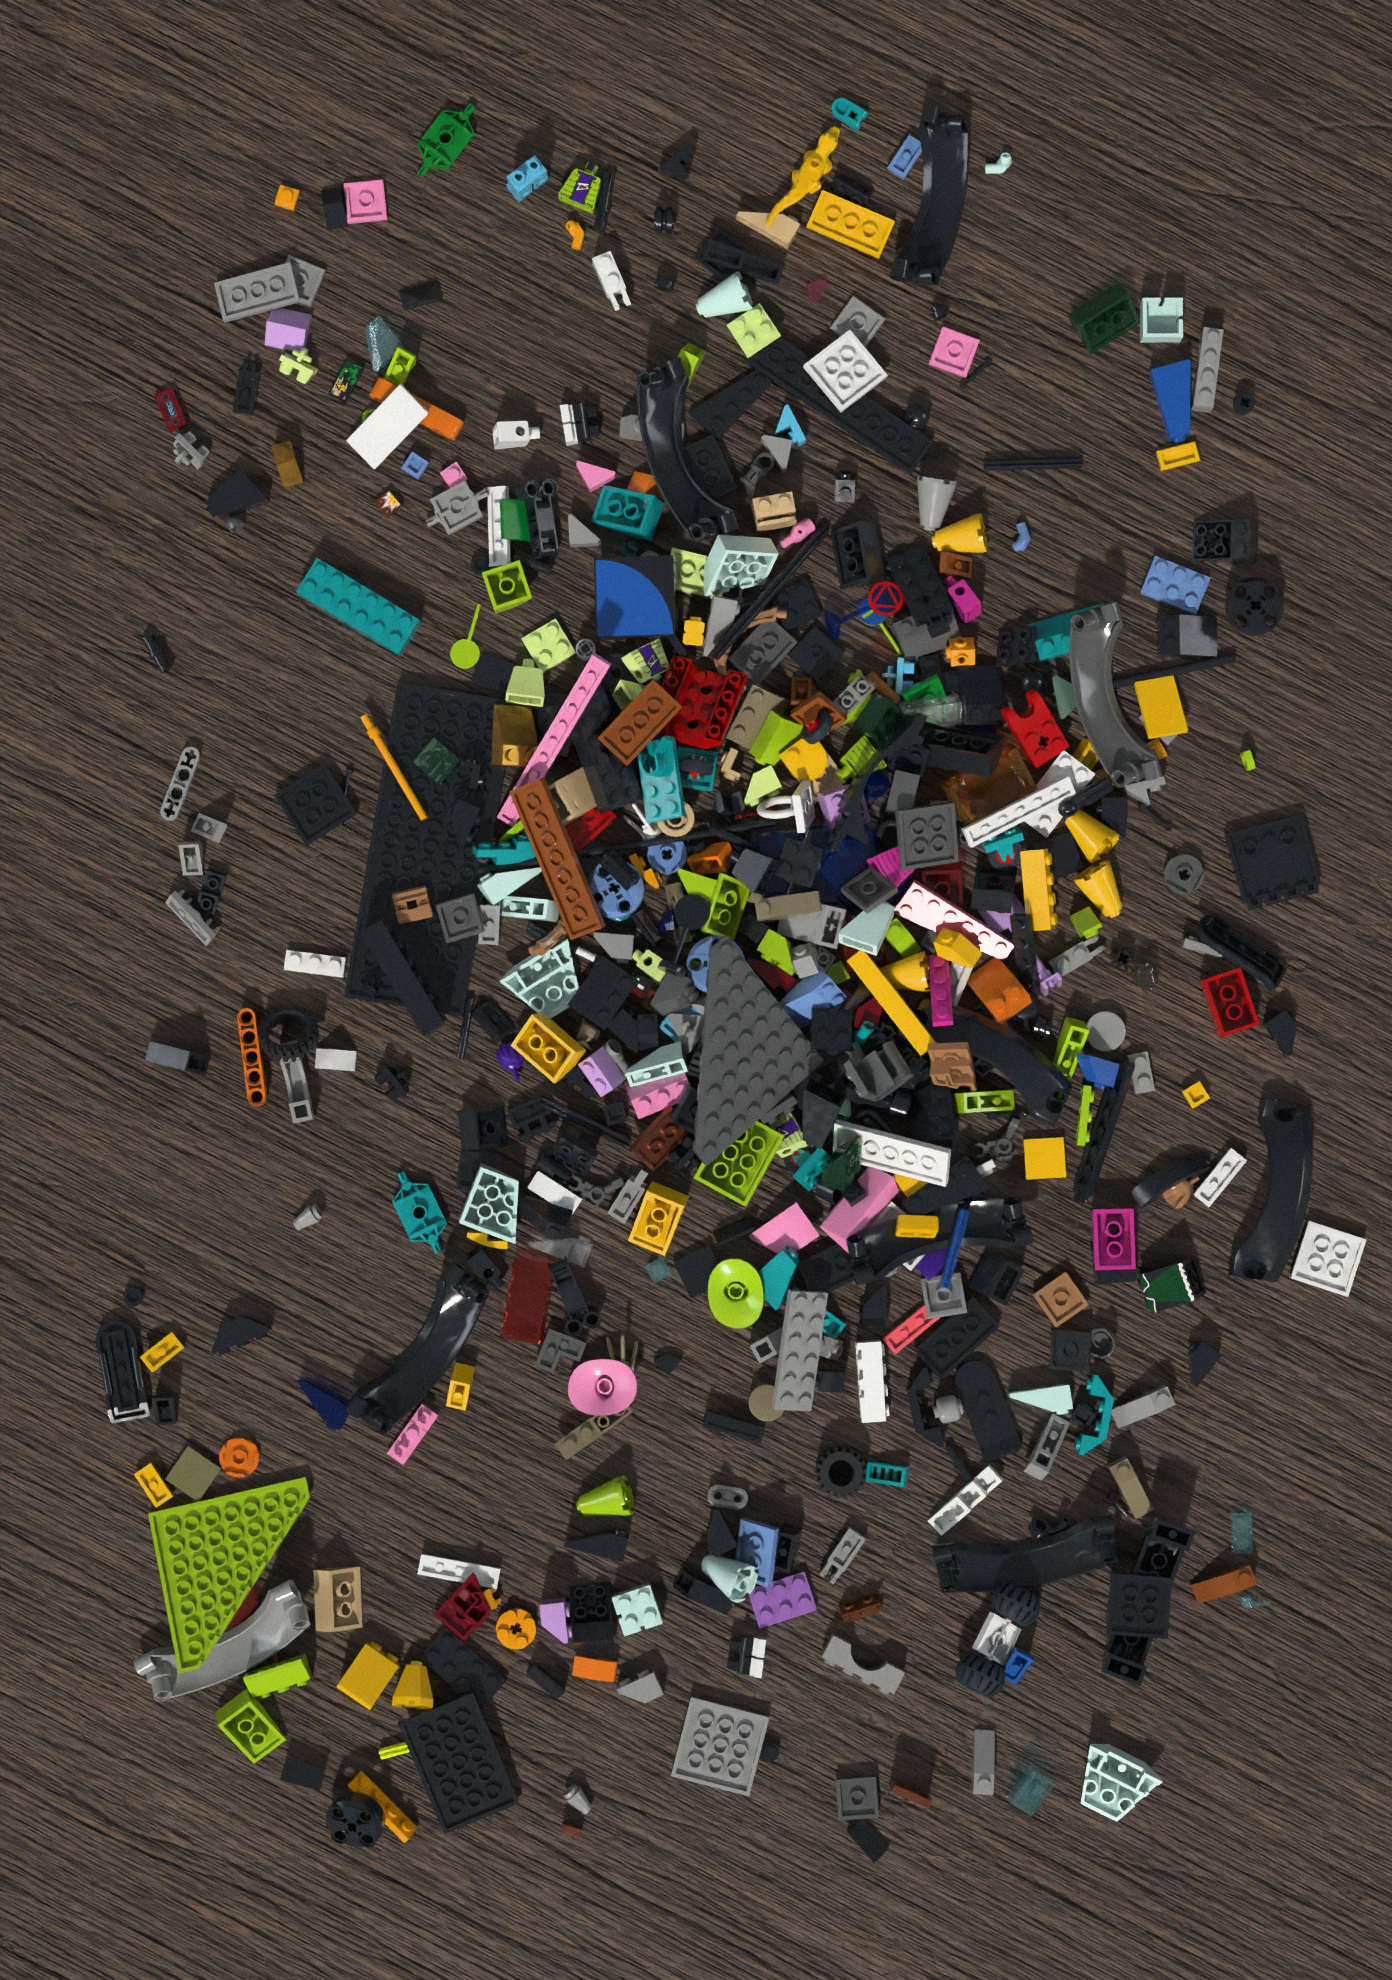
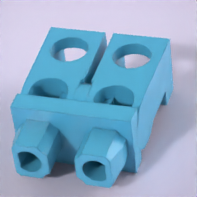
[506,155,549,202]

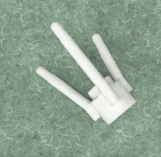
[623,803,662,839]

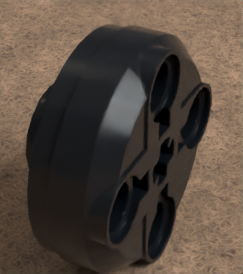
[1225,577,1284,636]
[325,1792,385,1848]

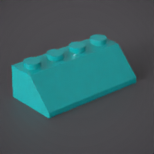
[1027,603,1104,663]

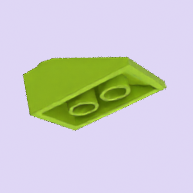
[215,1689,286,1764]

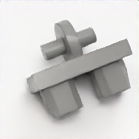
[173,431,209,470]

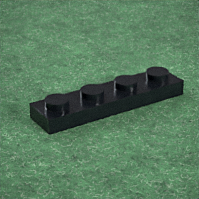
[1010,913,1040,994]

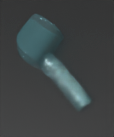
[1240,1596,1270,1609]

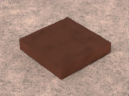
[889,1778,932,1809]

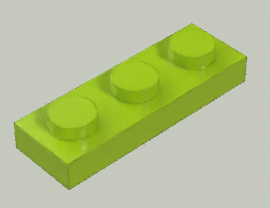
[1075,1085,1094,1146]

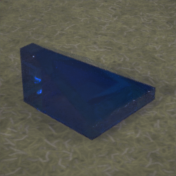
[658,909,678,933]

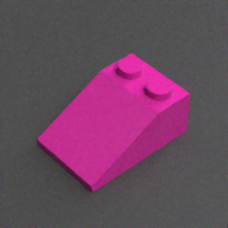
[1091,1209,1136,1270]

